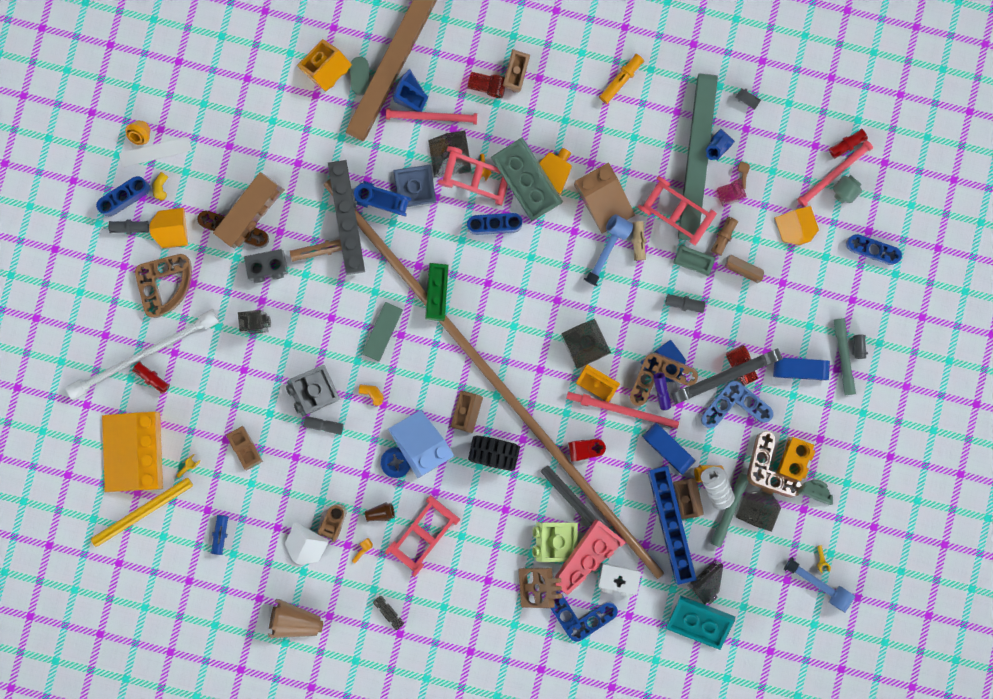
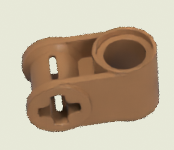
[317,504,347,543]

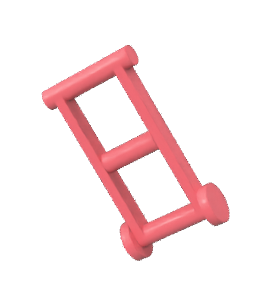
[438,146,508,206]
[637,176,717,246]
[385,495,460,577]

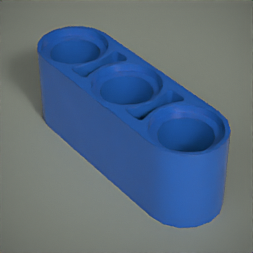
[96,176,150,217]
[467,213,522,235]
[773,358,830,380]
[642,423,696,475]

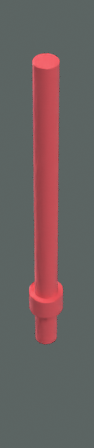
[566,391,679,429]

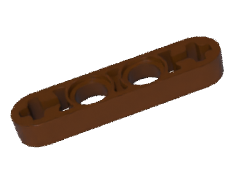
[197,210,269,248]

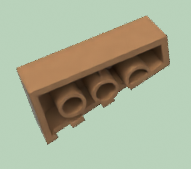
[213,172,285,248]

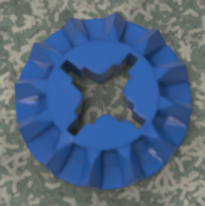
[381,447,411,478]

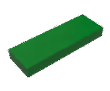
[425,263,449,321]

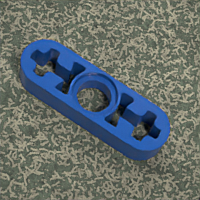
[846,234,902,265]

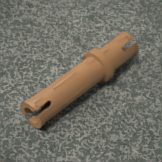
[289,239,342,262]

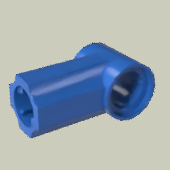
[705,129,735,161]

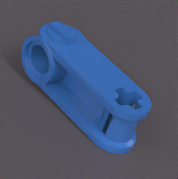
[354,181,412,217]

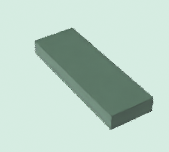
[362,302,403,362]

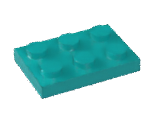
[666,595,735,650]

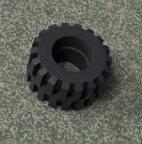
[468,435,520,471]

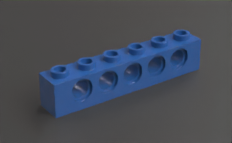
[647,466,697,585]

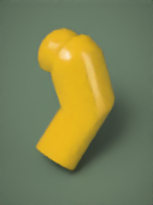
[152,172,168,201]

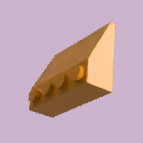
[102,412,163,492]

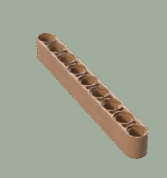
[346,0,437,142]

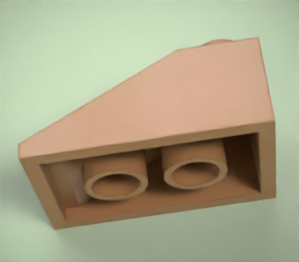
[574,162,635,234]

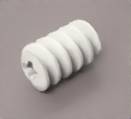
[701,467,735,510]

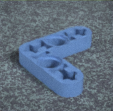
[701,381,773,428]

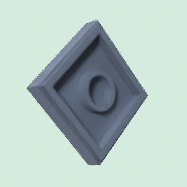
[393,165,436,207]

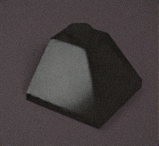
[428,130,472,178]
[560,319,611,369]
[687,560,723,604]

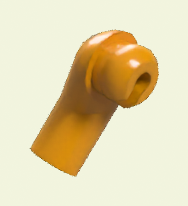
[359,384,384,406]

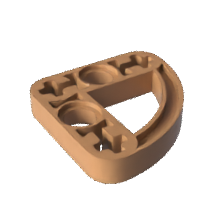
[135,254,192,318]

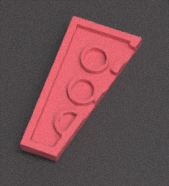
[554,519,626,595]

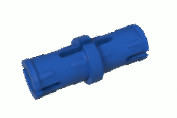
[210,515,229,555]

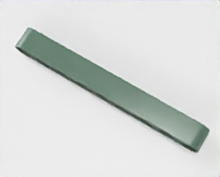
[678,73,718,240]

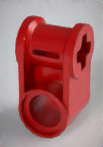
[568,439,606,462]

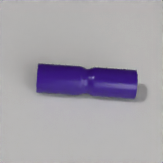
[653,372,671,410]

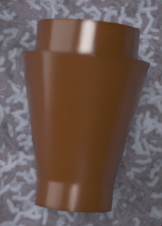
[365,502,395,522]

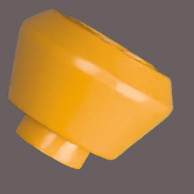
[125,120,151,145]

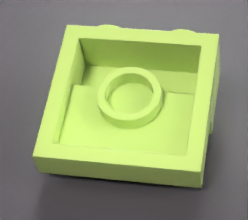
[532,522,578,562]

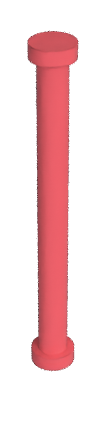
[386,108,477,125]
[797,140,873,207]

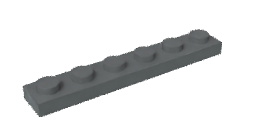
[328,160,365,275]

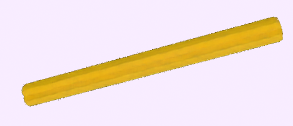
[91,478,193,547]

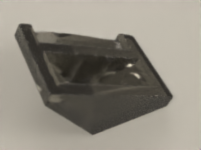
[736,491,781,532]

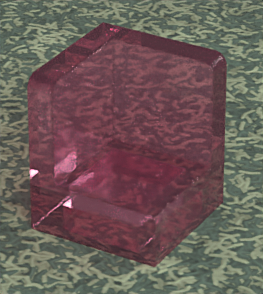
[717,178,747,206]

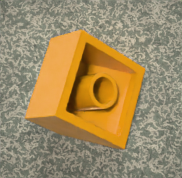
[297,39,352,92]

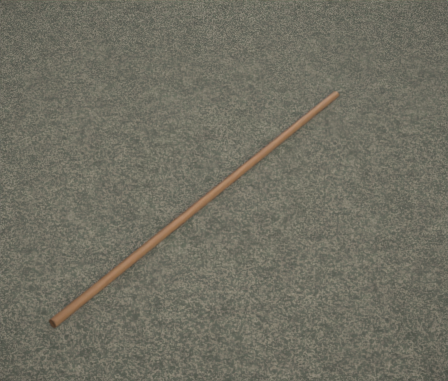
[323,179,664,579]

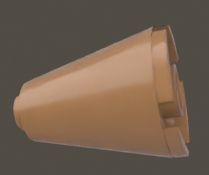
[268,599,323,638]

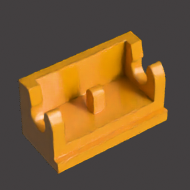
[575,364,620,402]

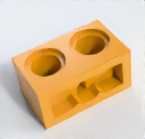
[776,437,815,481]

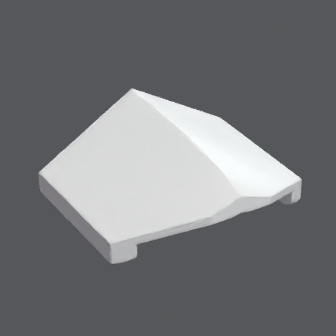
[285,522,329,565]

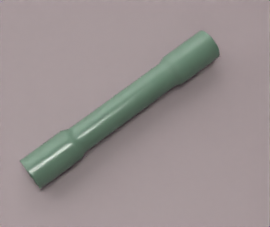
[833,318,856,395]
[710,472,748,548]

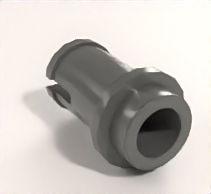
[735,88,761,110]
[852,335,868,359]

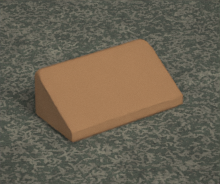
[502,49,530,93]
[724,255,764,283]
[450,391,483,433]
[673,477,704,520]

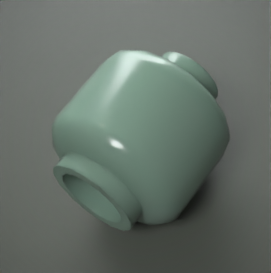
[833,175,862,204]

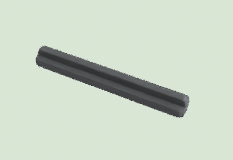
[541,465,598,526]

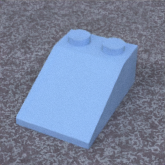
[388,410,454,478]

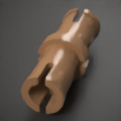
[710,217,738,256]

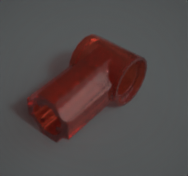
[468,72,506,98]
[726,345,759,386]

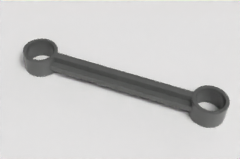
[671,348,783,405]

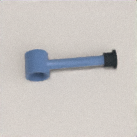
[583,214,633,286]
[784,557,856,613]

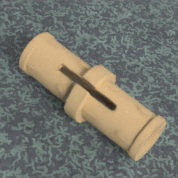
[631,221,647,261]

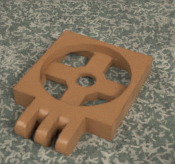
[519,568,562,608]

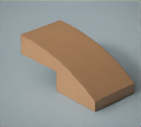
[226,426,263,471]

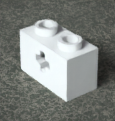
[597,563,641,597]

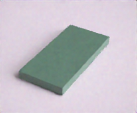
[491,137,563,222]

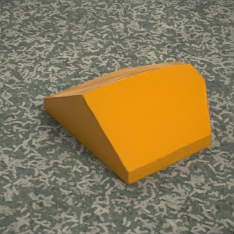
[774,206,819,245]
[149,208,189,249]

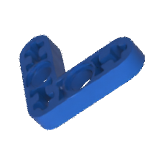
[550,591,618,642]

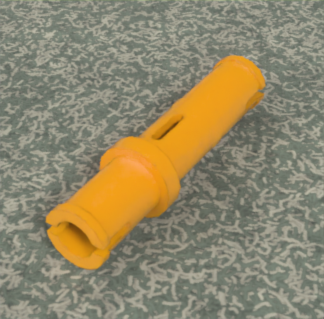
[599,54,644,104]

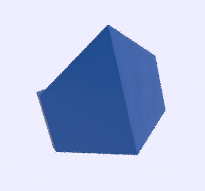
[393,69,429,112]

